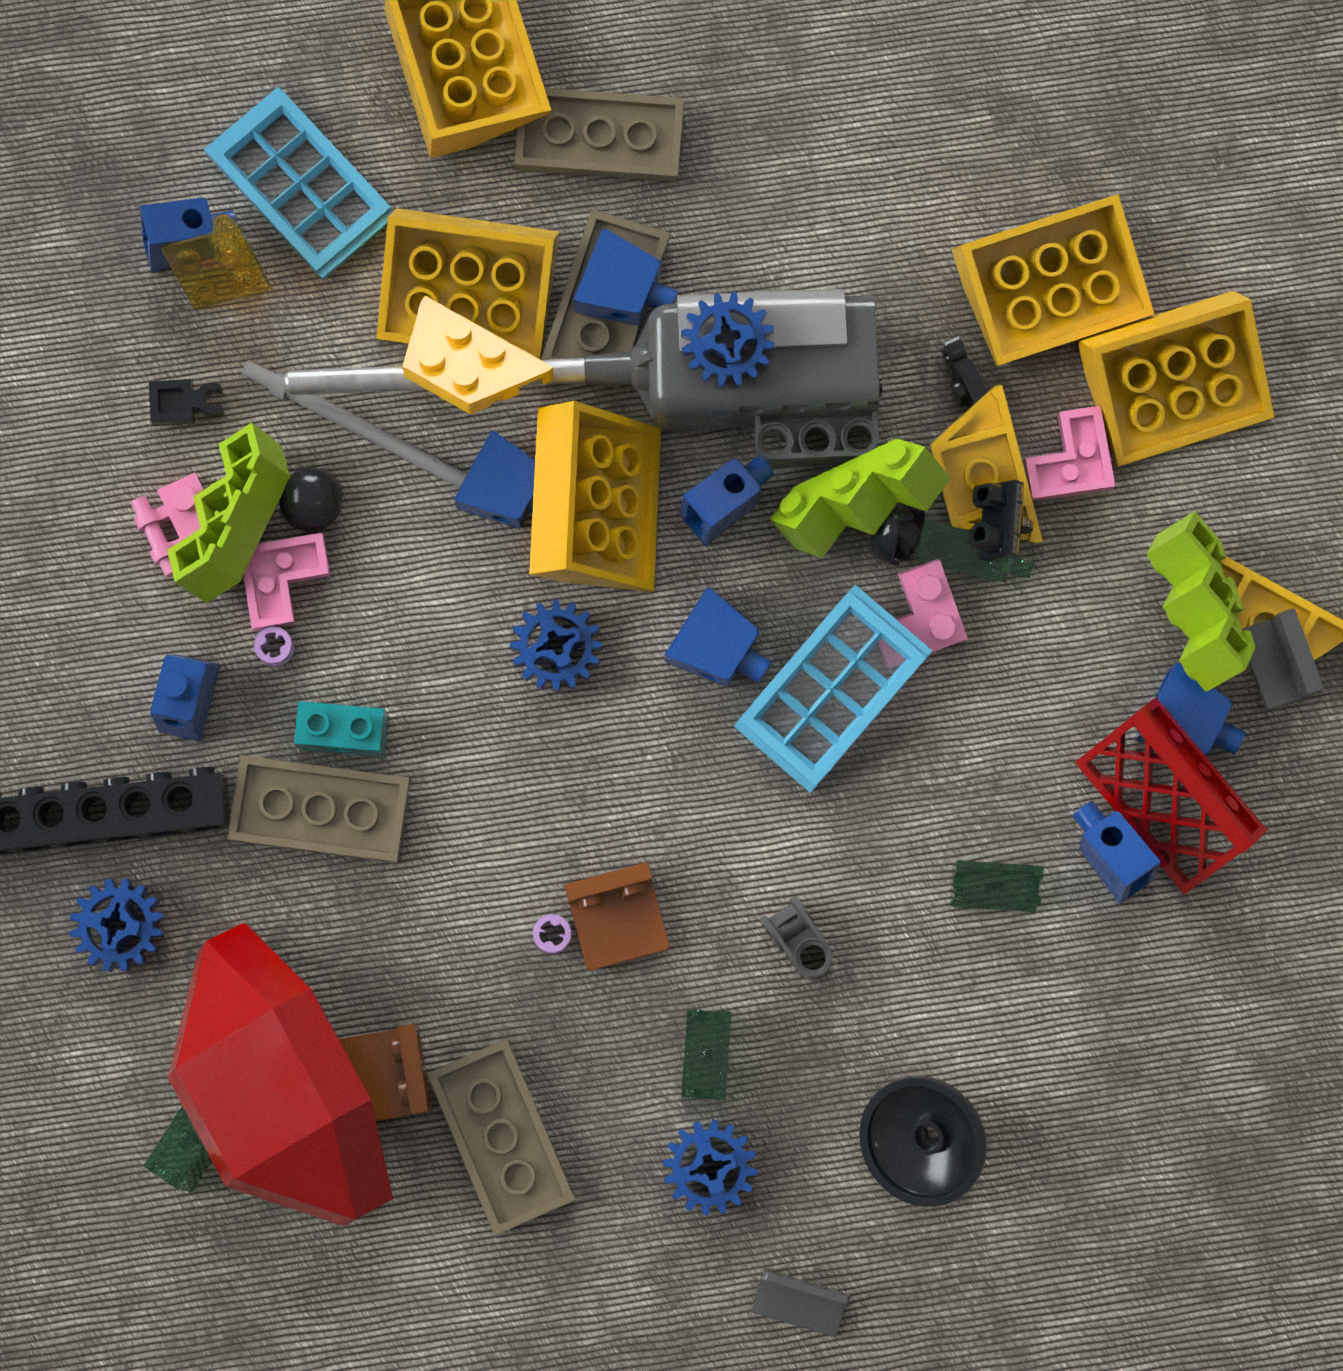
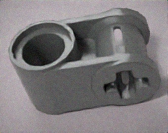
[760,896,832,980]

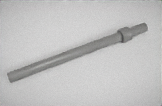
[241,360,468,488]

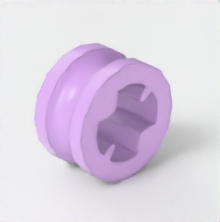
[254,626,295,667]
[533,914,572,954]

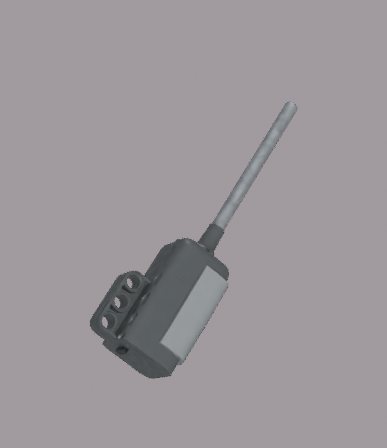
[282,289,882,468]

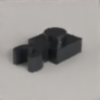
[941,336,987,410]
[149,379,224,426]

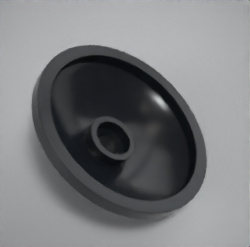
[859,1076,987,1207]

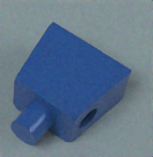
[140,198,239,273]
[573,228,679,325]
[454,430,535,528]
[679,456,774,547]
[665,587,772,687]
[150,654,221,742]
[1134,662,1246,756]
[1072,801,1161,905]

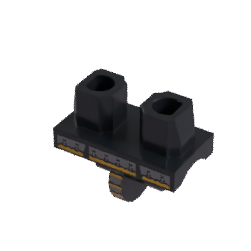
[969,480,1033,562]

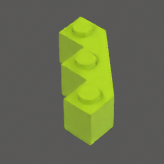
[167,423,290,603]
[769,438,951,559]
[1146,511,1256,692]

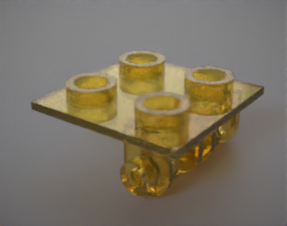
[161,214,272,310]

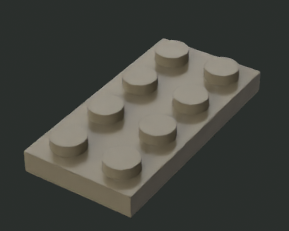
[514,88,684,182]
[541,209,670,390]
[227,755,411,864]
[427,1038,576,1236]

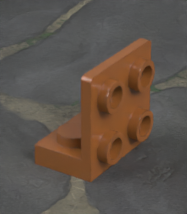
[564,862,669,971]
[339,1024,432,1121]

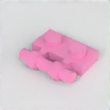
[131,473,204,578]

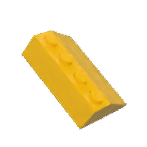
[384,0,551,158]
[952,194,1154,366]
[376,208,559,360]
[1077,291,1275,467]
[529,401,661,592]

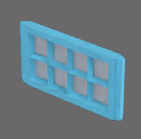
[204,87,393,281]
[734,585,933,793]

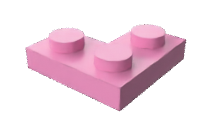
[1023,406,1115,502]
[243,533,331,632]
[874,559,968,669]

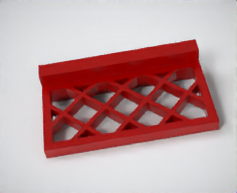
[1075,697,1268,895]

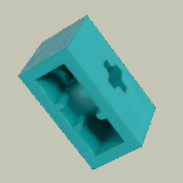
[294,701,389,758]

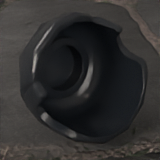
[279,467,343,532]
[870,502,925,566]

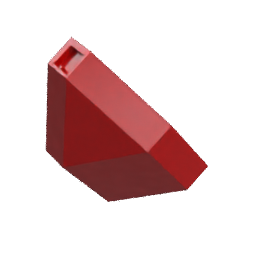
[168,922,393,1227]

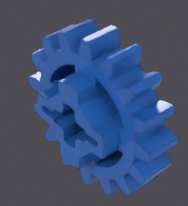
[681,292,775,388]
[510,599,602,693]
[69,878,166,972]
[663,1119,757,1216]

